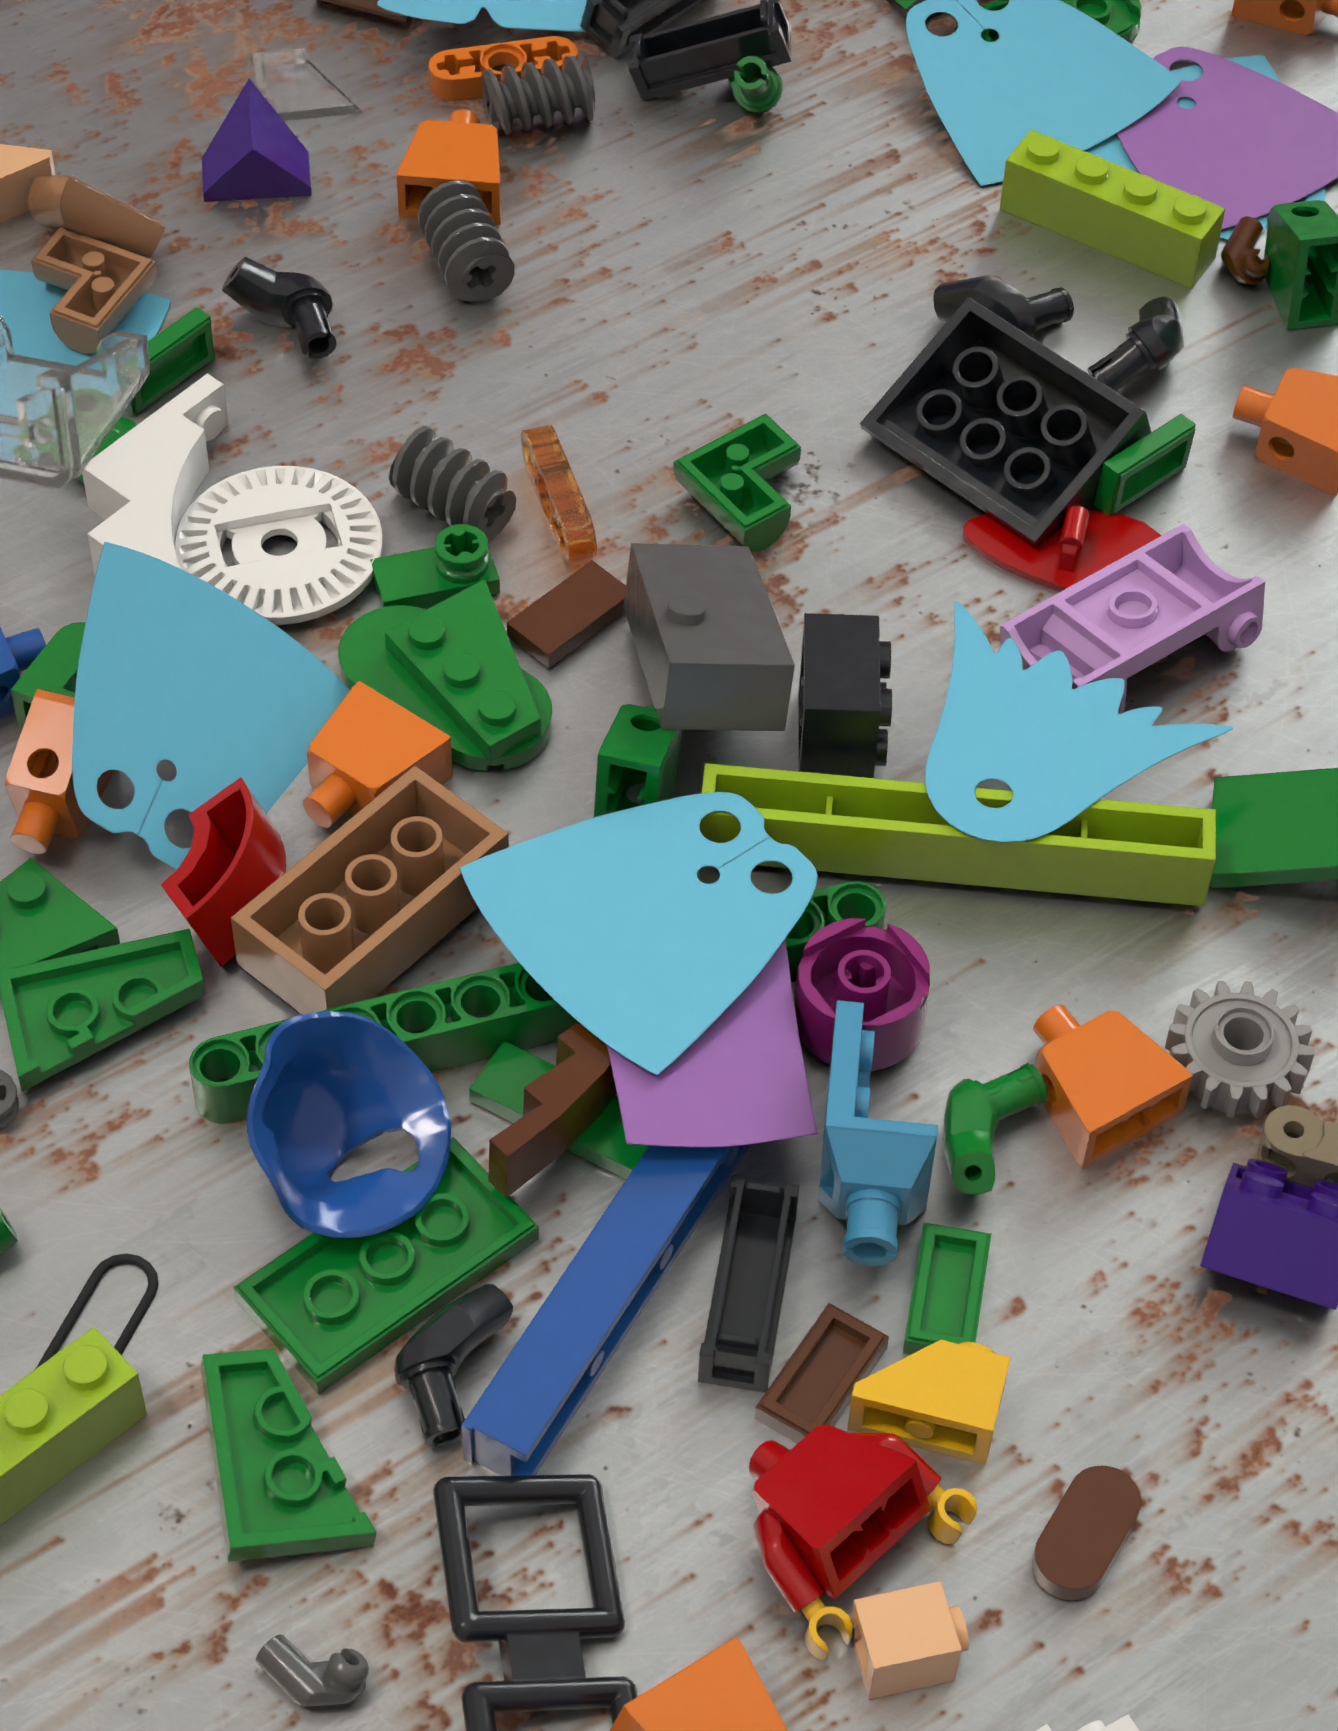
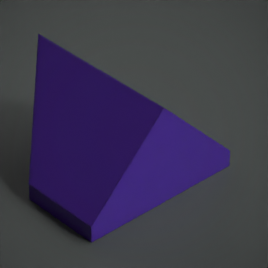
[202,79,312,202]

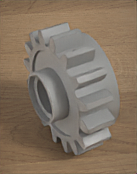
[1165,981,1315,1118]

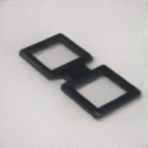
[433,1474,638,1731]

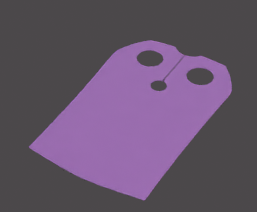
[607,940,818,1148]

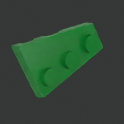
[385,579,541,762]
[0,858,120,970]
[0,928,206,1092]
[201,1348,377,1562]

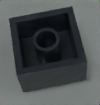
[798,613,892,778]

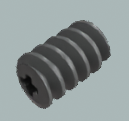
[481,55,595,136]
[417,180,515,302]
[389,426,516,542]

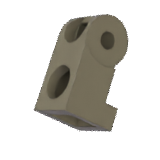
[1257,1105,1338,1187]

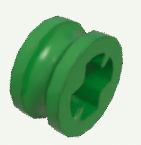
[435,524,489,583]

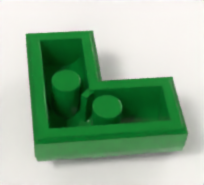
[673,413,801,552]

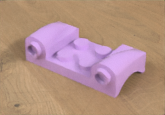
[1000,524,1265,714]

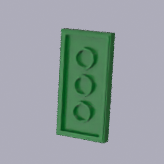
[233,1137,539,1395]

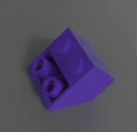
[1200,1159,1338,1310]

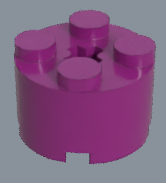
[794,918,930,1071]

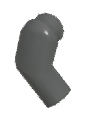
[255,1634,369,1706]

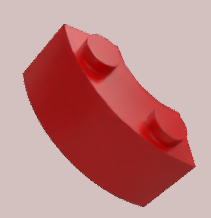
[161,777,286,967]

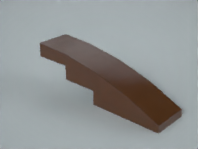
[488,1022,617,1198]

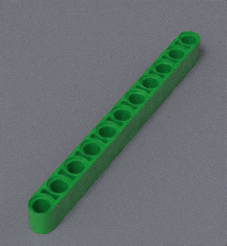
[189,881,886,1124]

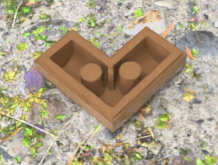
[27,175,166,258]
[31,227,158,354]

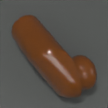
[1221,216,1271,286]

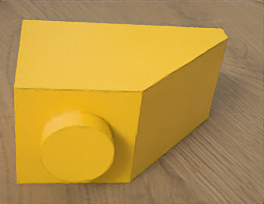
[847,1340,1011,1465]

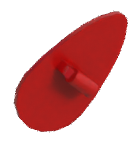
[963,506,1161,592]

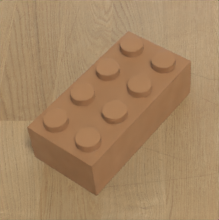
[231,766,509,1014]

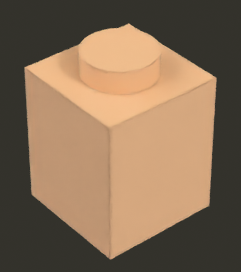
[851,1581,969,1700]

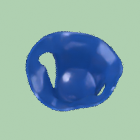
[247,1011,451,1238]

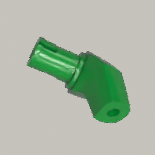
[728,56,783,113]
[943,1063,1047,1195]

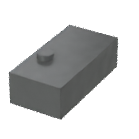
[623,543,795,731]

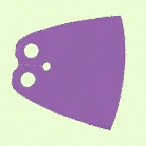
[1116,47,1338,230]

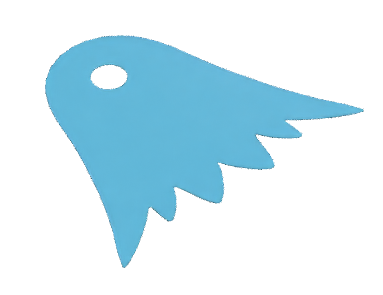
[925,601,1233,842]

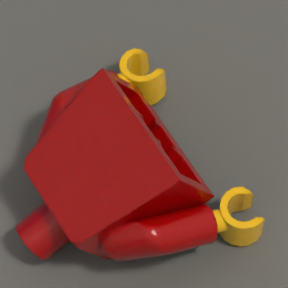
[749,1424,977,1660]

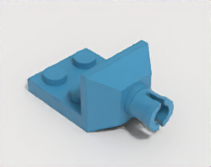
[818,1000,938,1266]

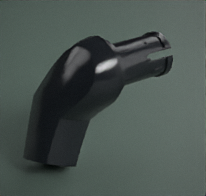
[222,257,337,359]
[933,275,1074,338]
[1087,296,1184,391]
[394,1284,513,1447]

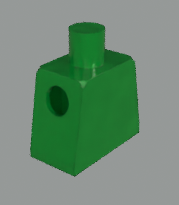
[1264,200,1338,330]
[594,704,682,818]

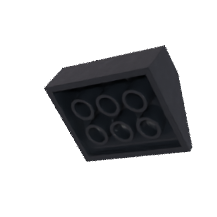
[860,297,1152,547]

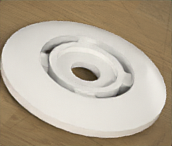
[175,466,383,625]

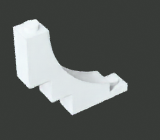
[81,373,228,575]

